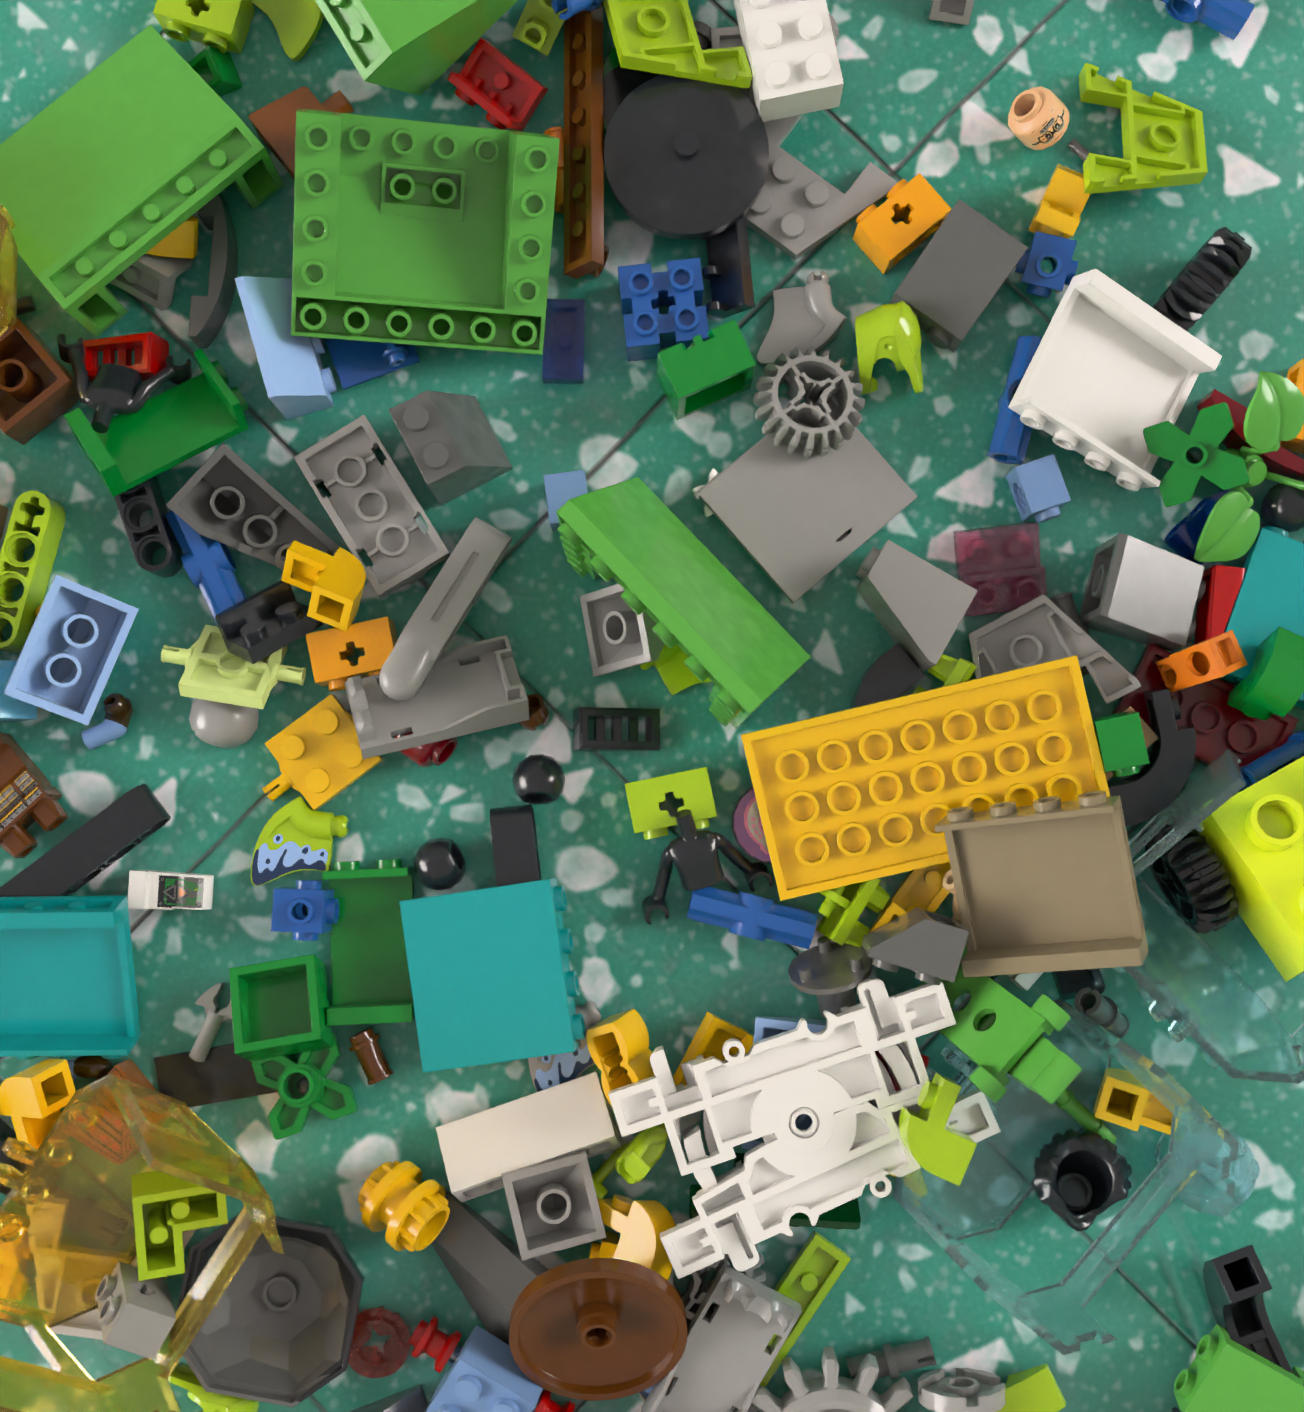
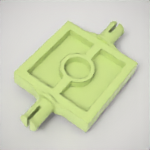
[161,625,306,709]

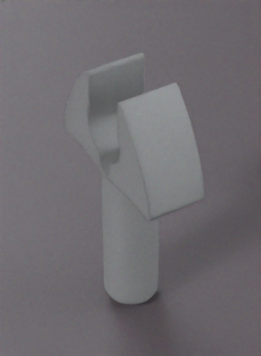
[189,982,232,1062]

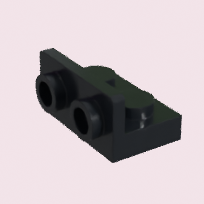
[215,580,323,664]

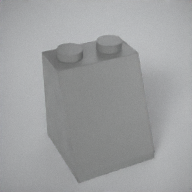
[855,540,978,672]

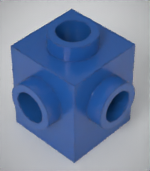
[1014,231,1078,298]
[271,880,339,941]

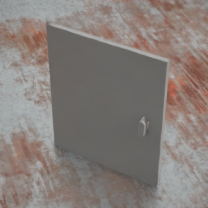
[693,398,918,604]

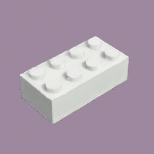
[733,0,844,122]

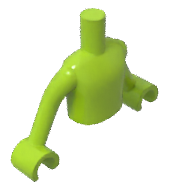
[591,1123,668,1199]

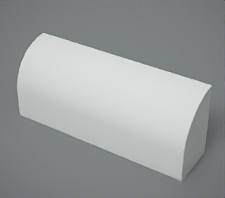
[436,1072,622,1202]

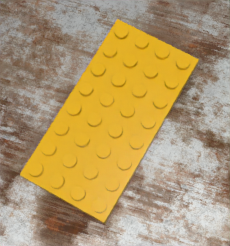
[741,655,1110,901]

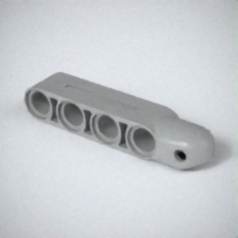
[379,517,512,700]

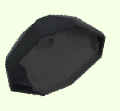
[171,1210,364,1408]

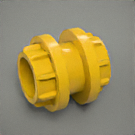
[358,1161,450,1252]

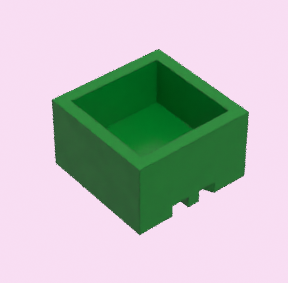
[657,319,756,420]
[229,954,333,1062]

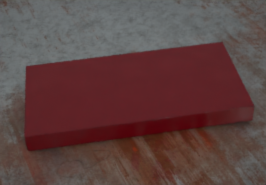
[1111,643,1299,781]

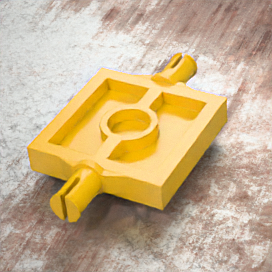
[262,694,383,810]

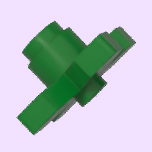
[1143,402,1250,507]
[251,1031,358,1140]

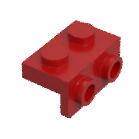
[447,38,548,131]

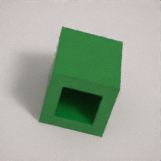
[1092,711,1149,777]

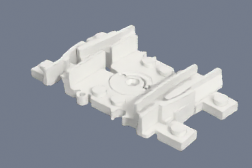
[608,978,1001,1279]

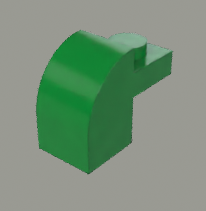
[1227,626,1304,721]

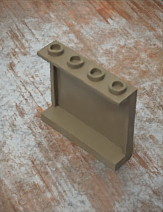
[934,791,1149,978]

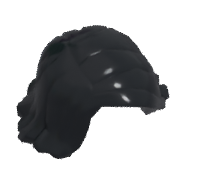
[1032,1128,1132,1231]

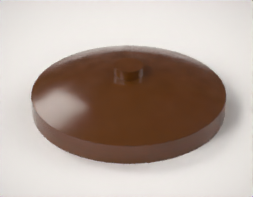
[509,1258,687,1401]

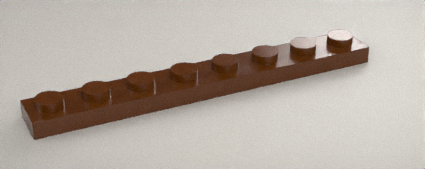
[564,2,604,279]

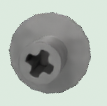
[788,936,873,1019]

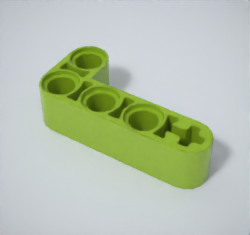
[0,491,66,653]

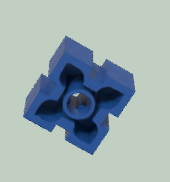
[618,257,710,362]

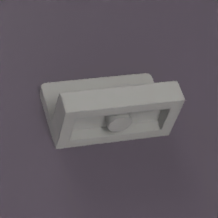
[109,254,193,311]

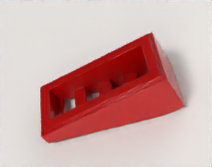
[83,332,169,383]
[1194,565,1246,645]

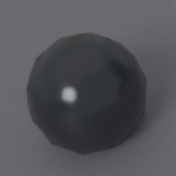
[1261,483,1304,533]
[512,754,565,805]
[414,838,466,890]

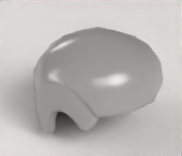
[189,698,259,749]

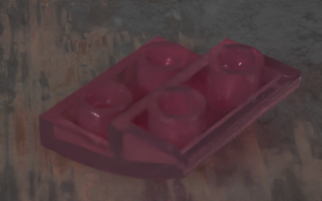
[953,522,1047,617]

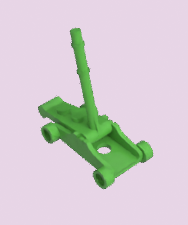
[917,944,1117,1144]

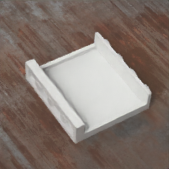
[1008,269,1222,491]

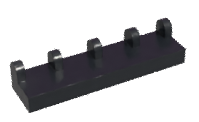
[700,214,755,319]

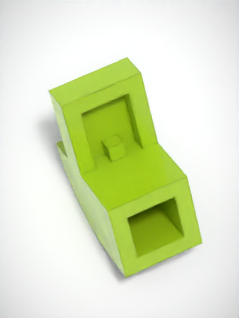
[899,1073,977,1186]

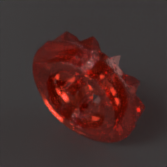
[348,1305,411,1378]

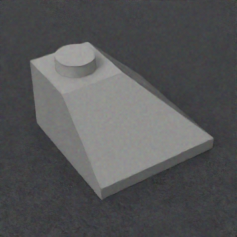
[580,584,665,677]
[501,1151,606,1261]

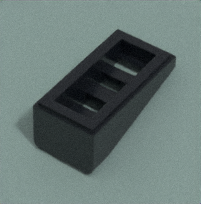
[573,707,660,751]

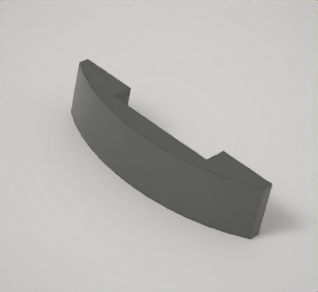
[188,193,238,349]

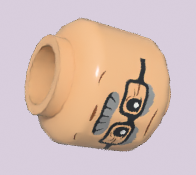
[1008,86,1070,150]

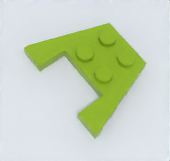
[603,0,753,88]
[1079,63,1208,194]

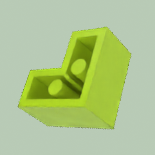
[131,1160,228,1281]

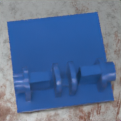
[324,338,420,390]

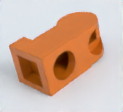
[1155,630,1248,693]

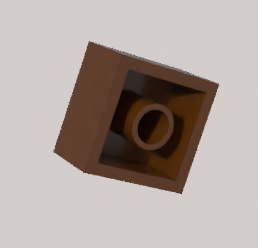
[0,317,79,445]

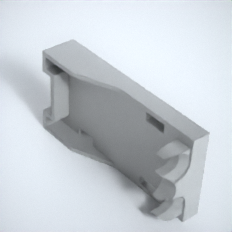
[293,415,451,599]
[344,635,529,759]
[641,1264,802,1412]

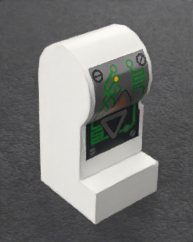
[127,869,214,910]

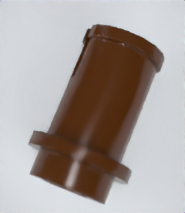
[348,1027,394,1085]

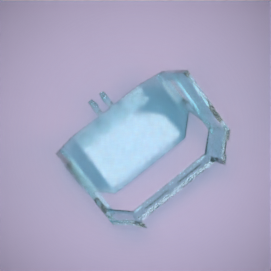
[1113,749,1304,1084]
[894,998,1239,1355]

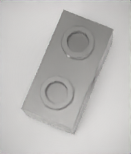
[95,1261,176,1360]

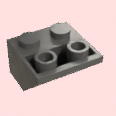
[862,908,969,985]

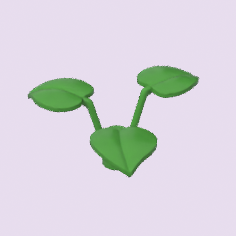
[1193,371,1304,562]

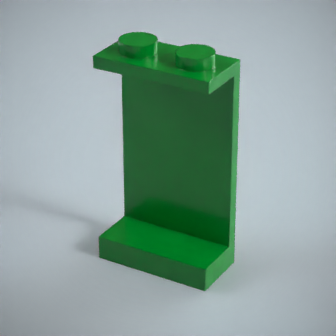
[64,348,249,497]
[322,859,415,1026]

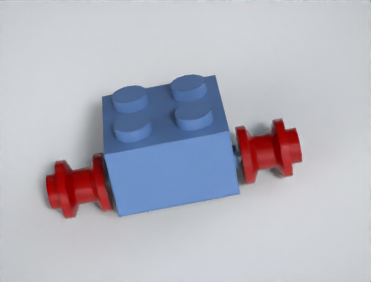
[408,1315,575,1412]

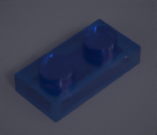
[542,299,585,384]

